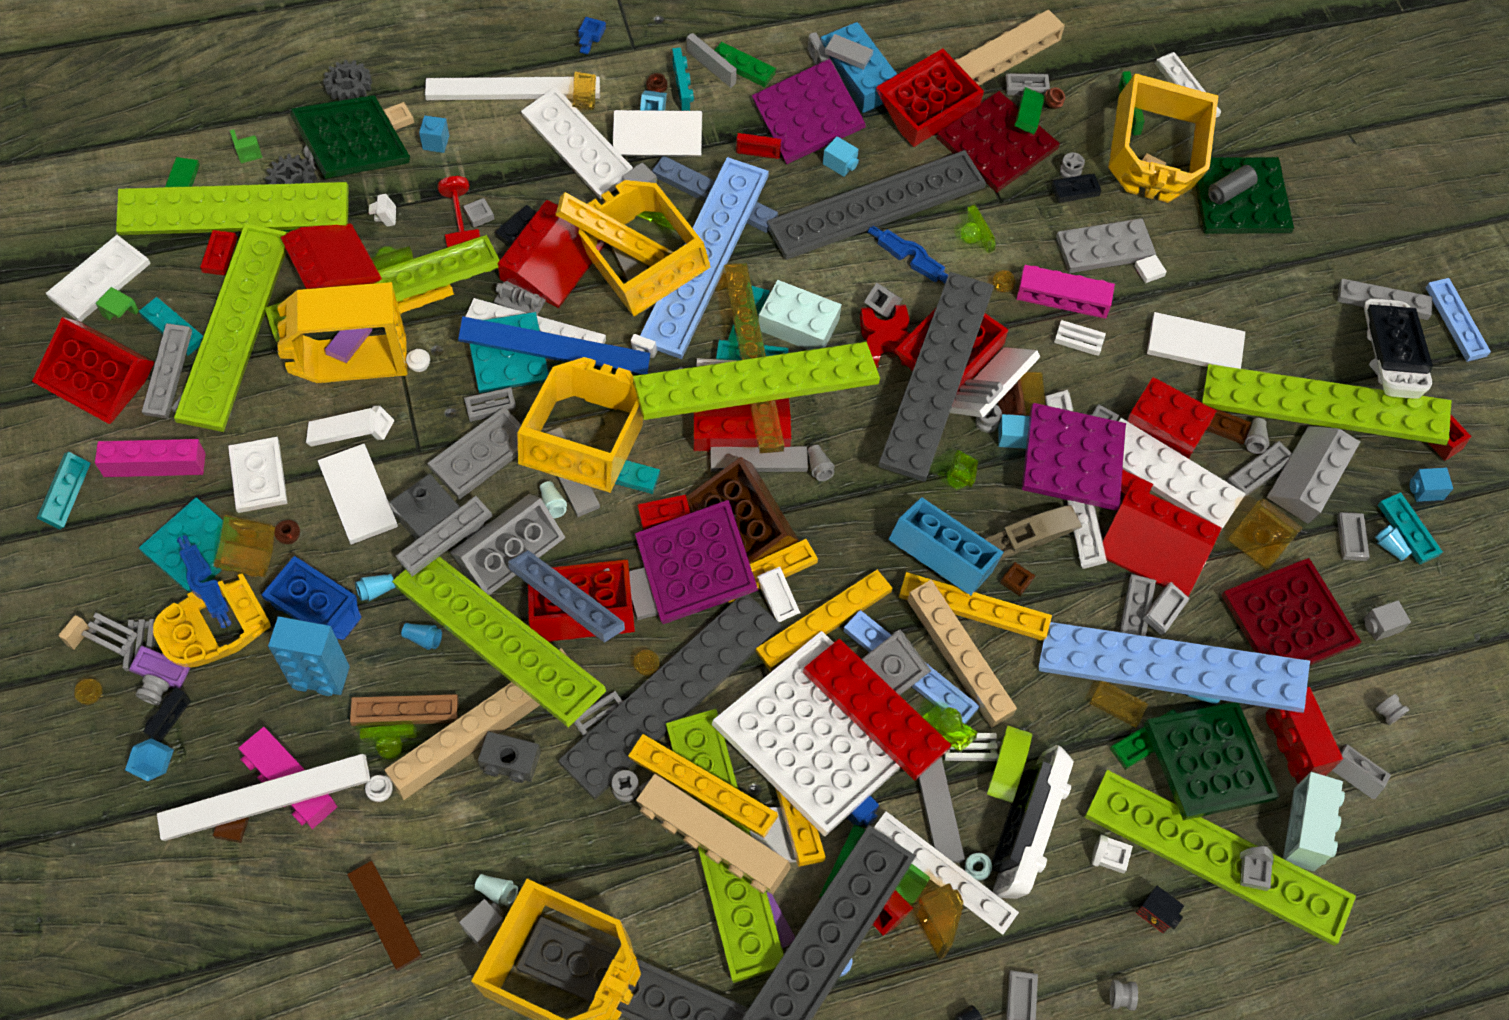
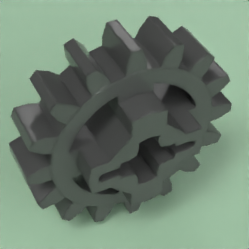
[323,60,372,101]
[265,154,317,184]

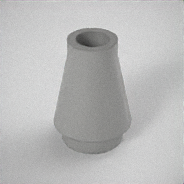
[1245,418,1270,454]
[807,445,835,481]

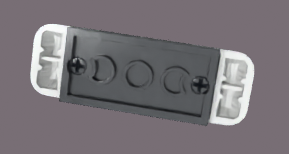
[1364,299,1433,399]
[991,745,1073,899]

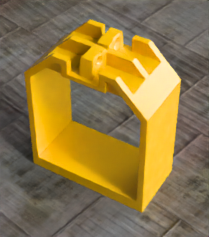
[1108,73,1218,203]
[578,180,711,317]
[278,282,408,383]
[517,357,643,493]
[471,879,641,1020]

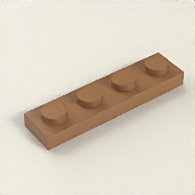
[350,695,459,726]

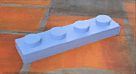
[1426,278,1491,362]

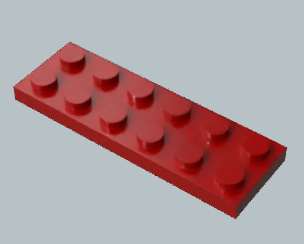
[803,638,952,781]

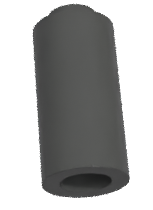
[1208,165,1257,205]

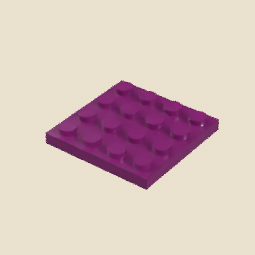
[752,59,866,164]
[1021,403,1126,511]
[635,500,759,624]

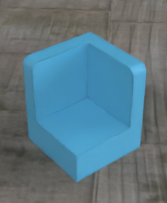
[125,738,174,781]

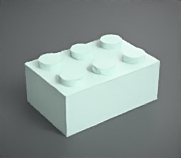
[758,280,842,350]
[1283,772,1345,871]

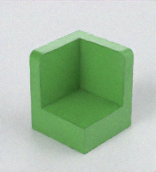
[230,129,263,164]
[95,287,139,320]
[896,864,930,905]

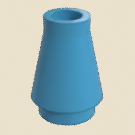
[401,623,442,650]

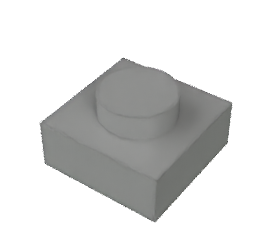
[463,198,494,228]

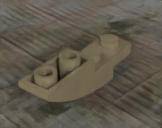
[985,505,1082,561]

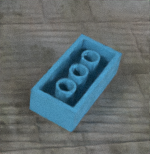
[821,22,898,113]
[889,497,1004,596]
[268,616,350,696]

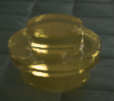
[992,270,1015,292]
[634,650,659,675]
[74,679,102,705]

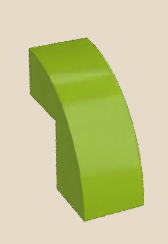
[987,725,1032,803]

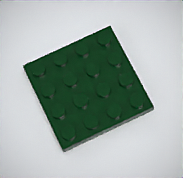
[290,95,410,179]
[1195,157,1294,234]
[1144,702,1280,821]

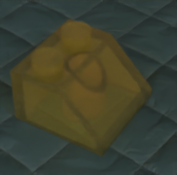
[1228,498,1303,570]
[213,515,275,577]
[914,883,963,960]

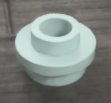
[965,853,992,880]

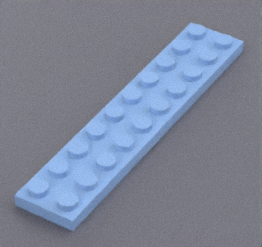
[640,157,769,359]
[1039,622,1310,713]

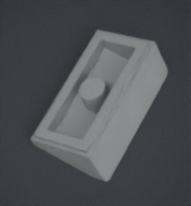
[1332,744,1391,799]

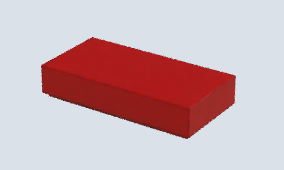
[736,133,781,159]

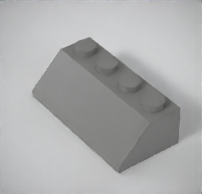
[1266,426,1360,524]
[450,494,565,595]

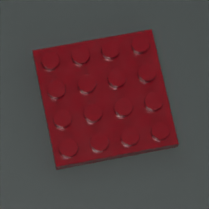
[936,91,1060,193]
[1221,558,1362,666]

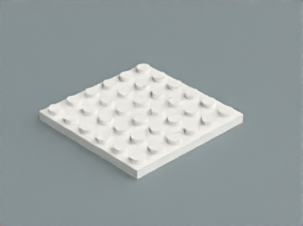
[712,631,901,836]

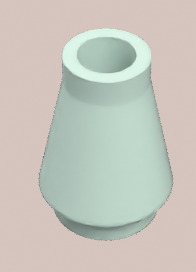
[540,481,567,518]
[475,874,518,907]

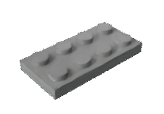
[1056,218,1156,273]
[428,407,521,500]

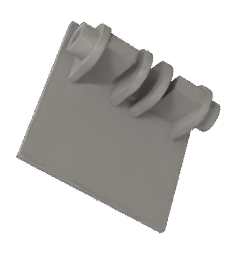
[494,281,546,316]

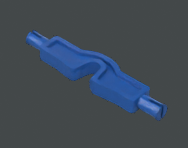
[868,226,948,283]
[177,535,231,628]

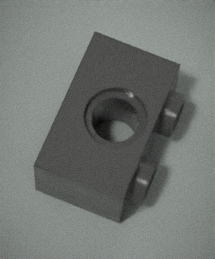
[478,731,541,783]

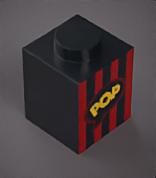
[1136,886,1184,933]

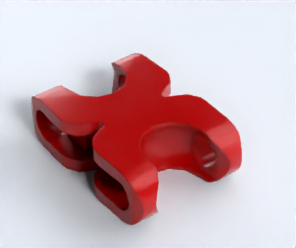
[860,304,910,368]

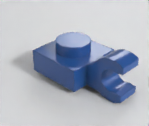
[578,17,606,55]

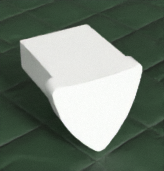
[1092,834,1133,874]

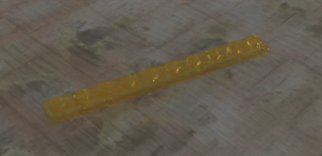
[724,263,784,454]

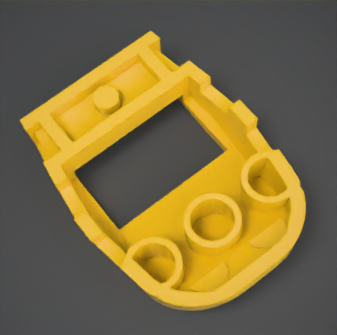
[153,573,271,667]

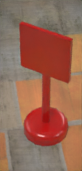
[437,176,480,248]

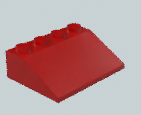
[876,48,984,147]
[498,200,606,308]
[280,223,382,289]
[895,307,1008,392]
[32,317,154,424]
[694,398,791,451]
[1103,485,1222,597]
[528,559,635,641]

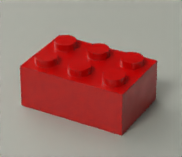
[1127,377,1217,459]
[1266,687,1343,784]

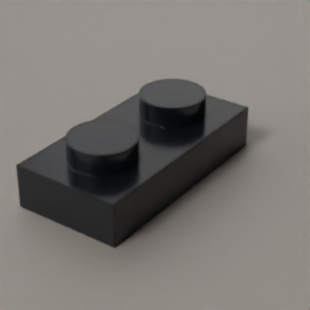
[1051,173,1102,203]
[495,205,537,247]
[143,687,191,743]

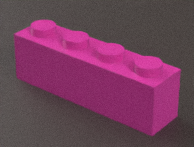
[1016,265,1115,319]
[95,439,206,477]
[238,727,337,829]

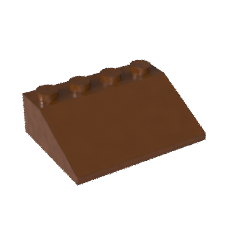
[686,456,799,564]

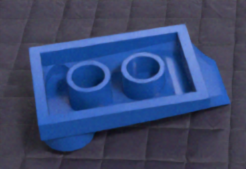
[262,556,362,640]

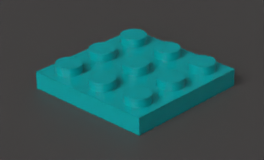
[469,312,549,393]
[139,498,249,593]

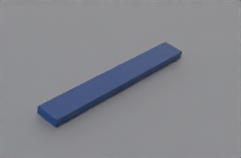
[458,316,650,376]

